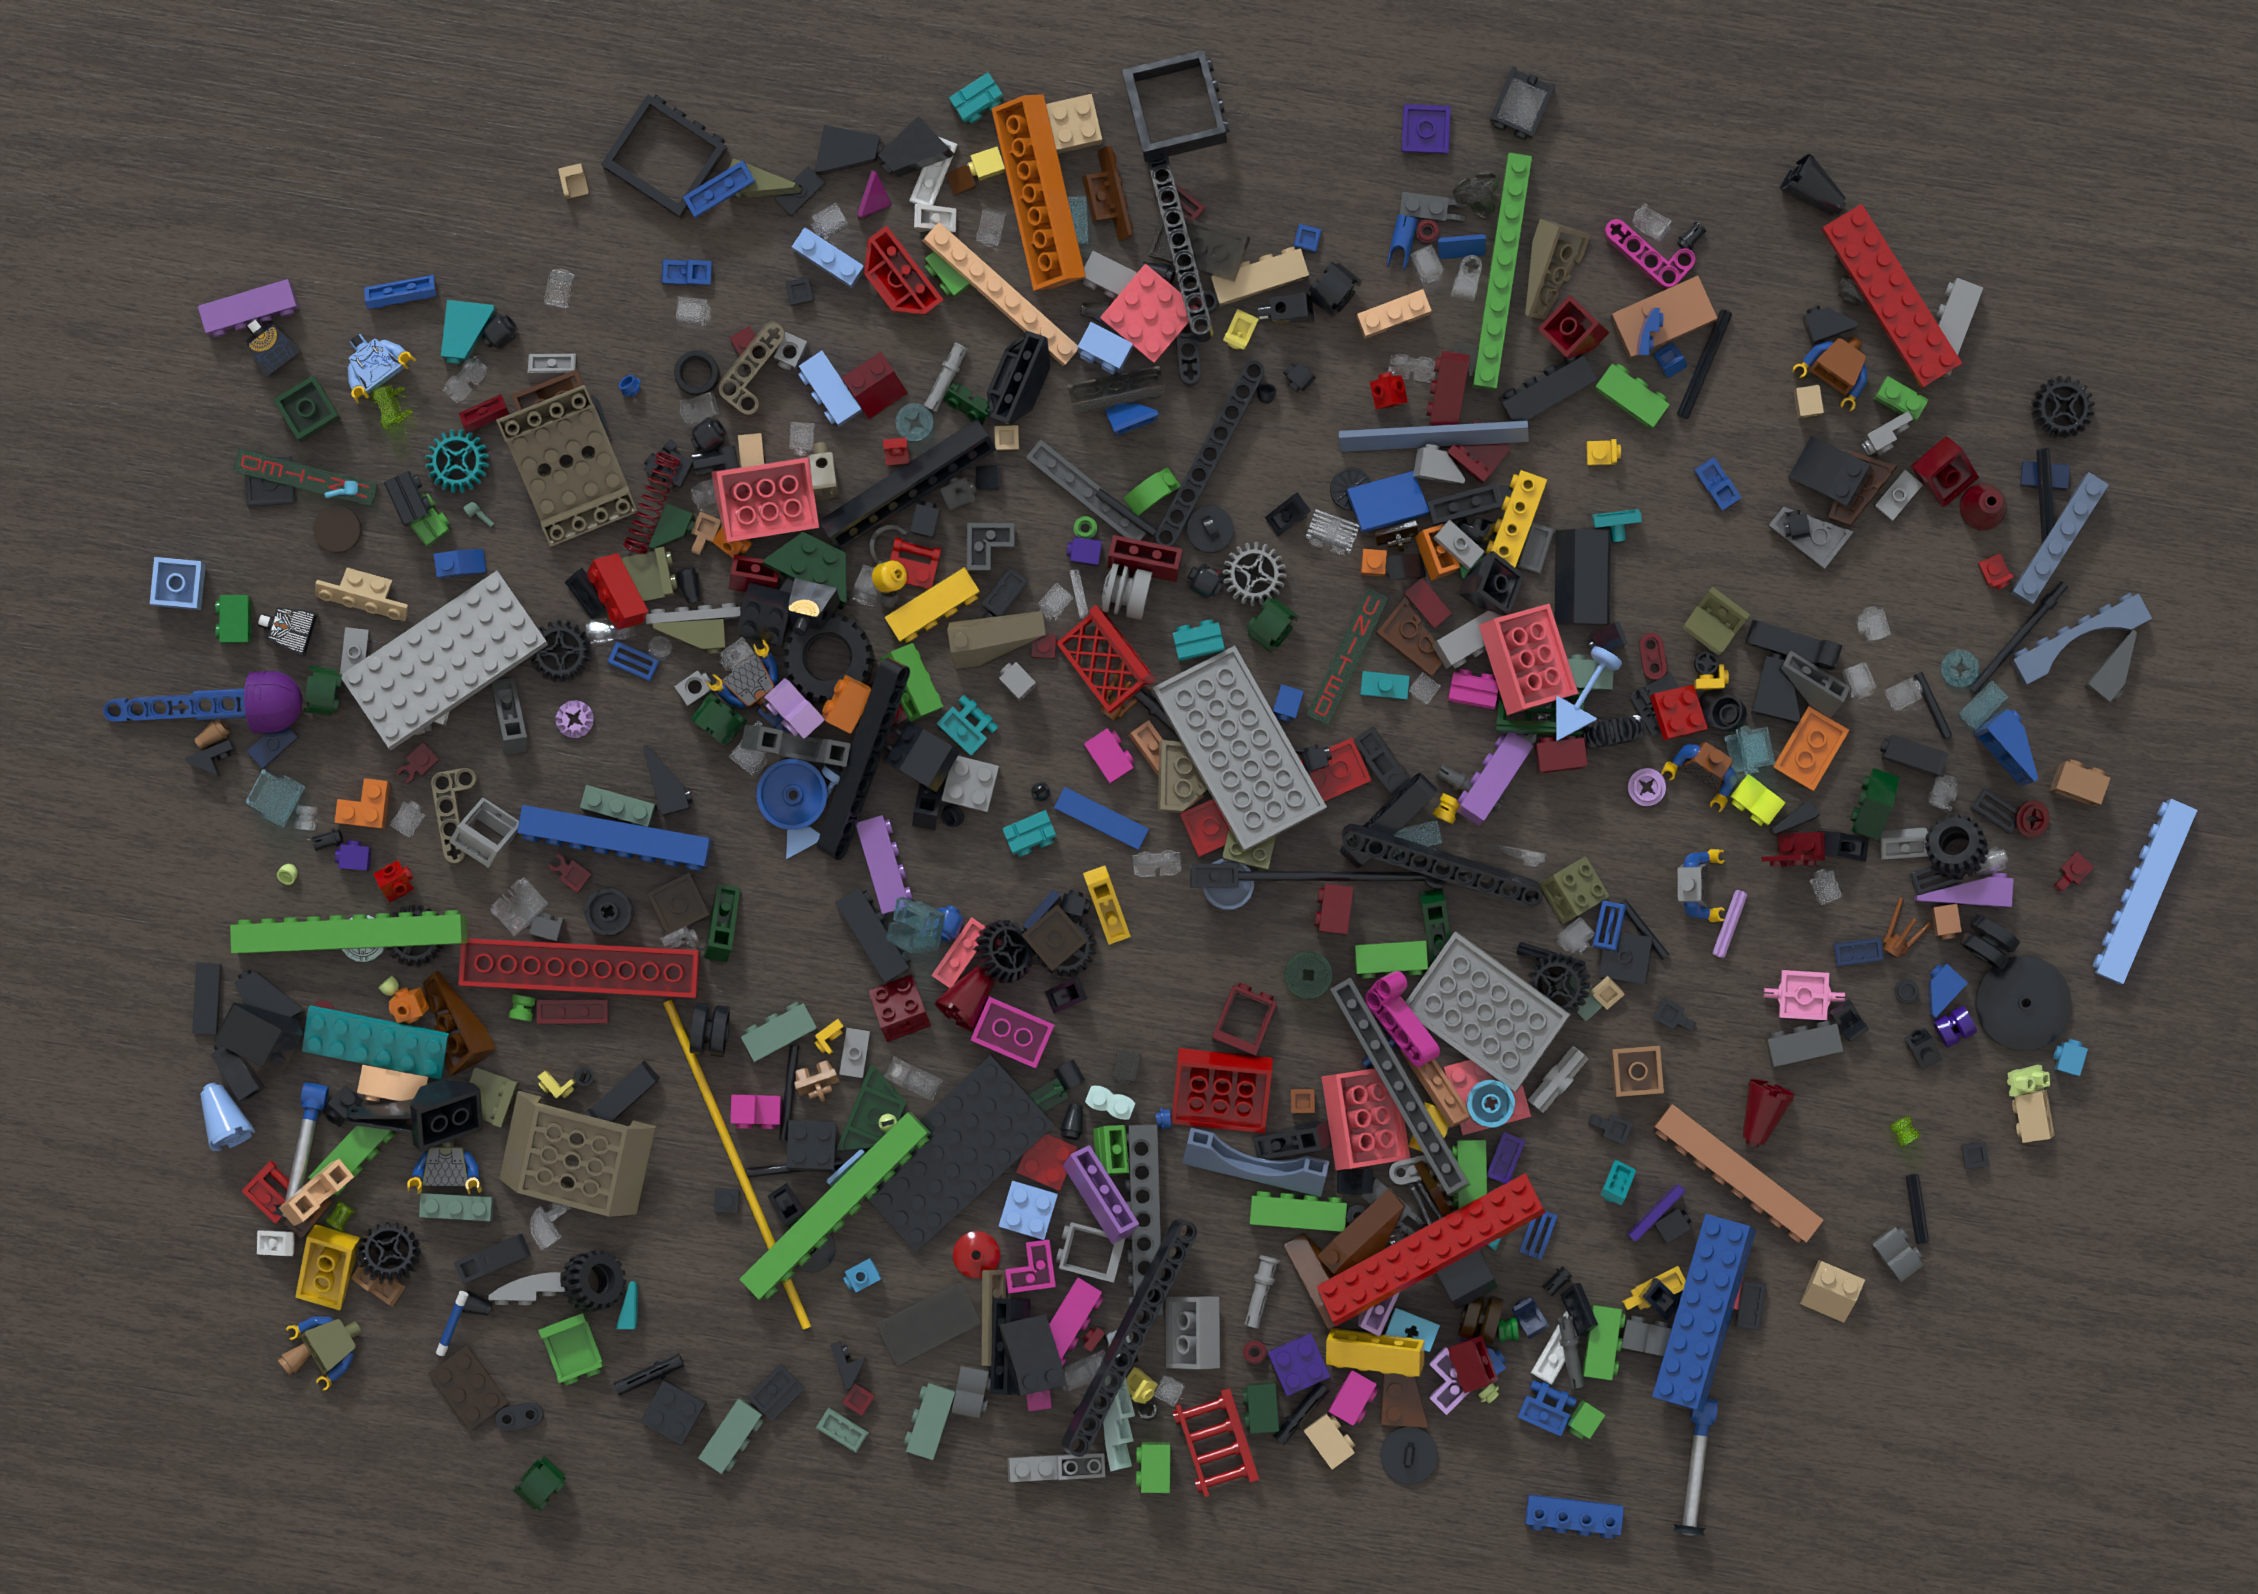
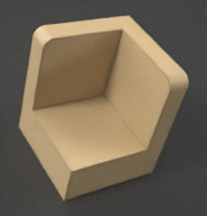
[558,163,589,199]
[1794,385,1824,419]

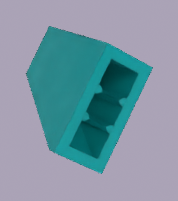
[441,300,496,364]

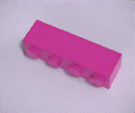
[1049,1277,1104,1367]

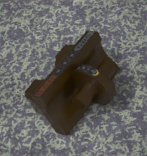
[1375,520,1418,553]

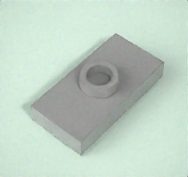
[1874,470,1923,521]
[1433,520,1485,570]
[340,627,370,675]
[839,1028,870,1078]

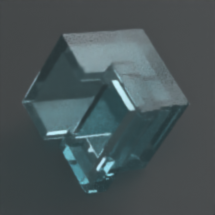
[1724,726,1775,775]
[245,769,306,828]
[886,897,945,954]

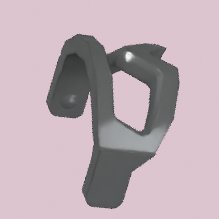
[869,525,908,564]

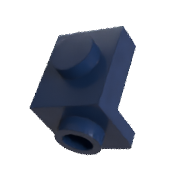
[1512,1297,1549,1339]

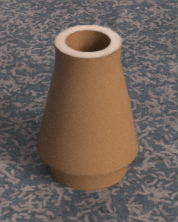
[194,719,231,750]
[278,1343,311,1375]

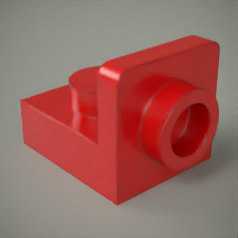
[883,437,909,466]
[1978,553,2014,590]

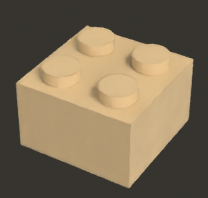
[1046,94,1102,154]

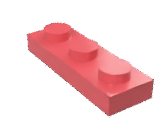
[931,917,985,988]

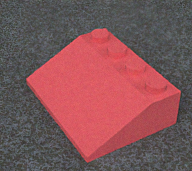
[711,457,819,542]
[1478,603,1578,715]
[1322,1068,1410,1170]

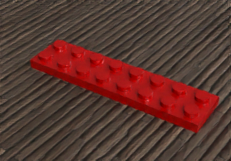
[1821,204,1962,389]
[1180,737,1372,857]

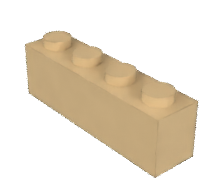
[1211,247,1309,307]

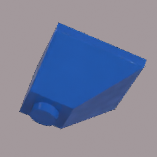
[1104,398,1159,437]

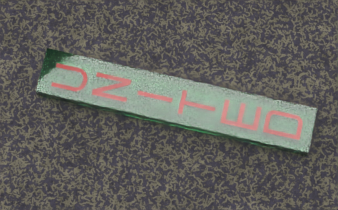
[233,449,377,507]
[1307,588,1389,725]

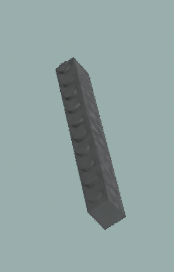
[1330,977,1471,1197]

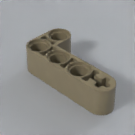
[718,321,784,415]
[431,768,478,864]

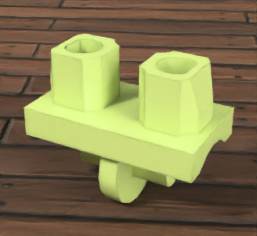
[2007,1065,2050,1097]

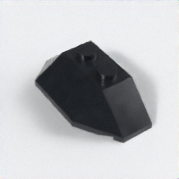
[987,331,1051,425]

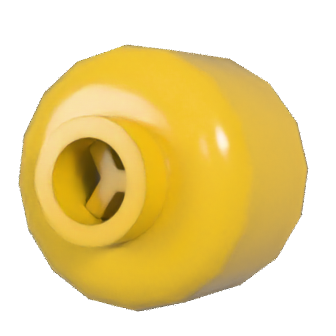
[872,560,907,593]

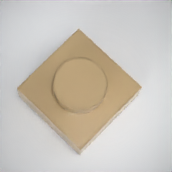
[995,425,1019,451]
[1590,976,1625,1010]

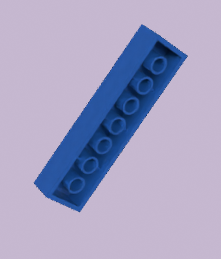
[517,805,713,871]
[1652,1214,1756,1413]

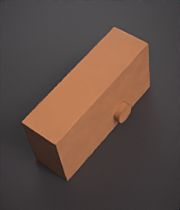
[1610,276,1717,360]

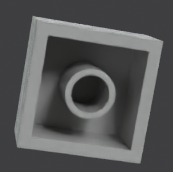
[941,756,1000,813]

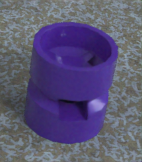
[1933,1006,1977,1048]

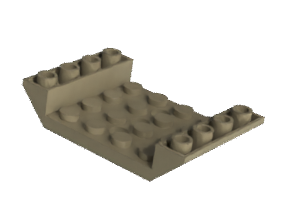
[496,385,638,547]
[499,1091,656,1217]

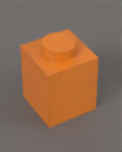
[1361,549,1387,577]

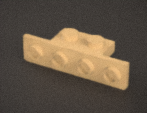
[315,568,408,621]

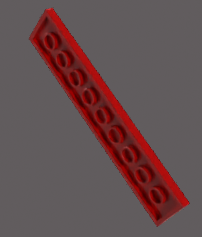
[1316,1173,1546,1326]

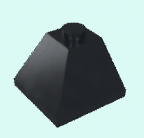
[1459,551,1525,616]

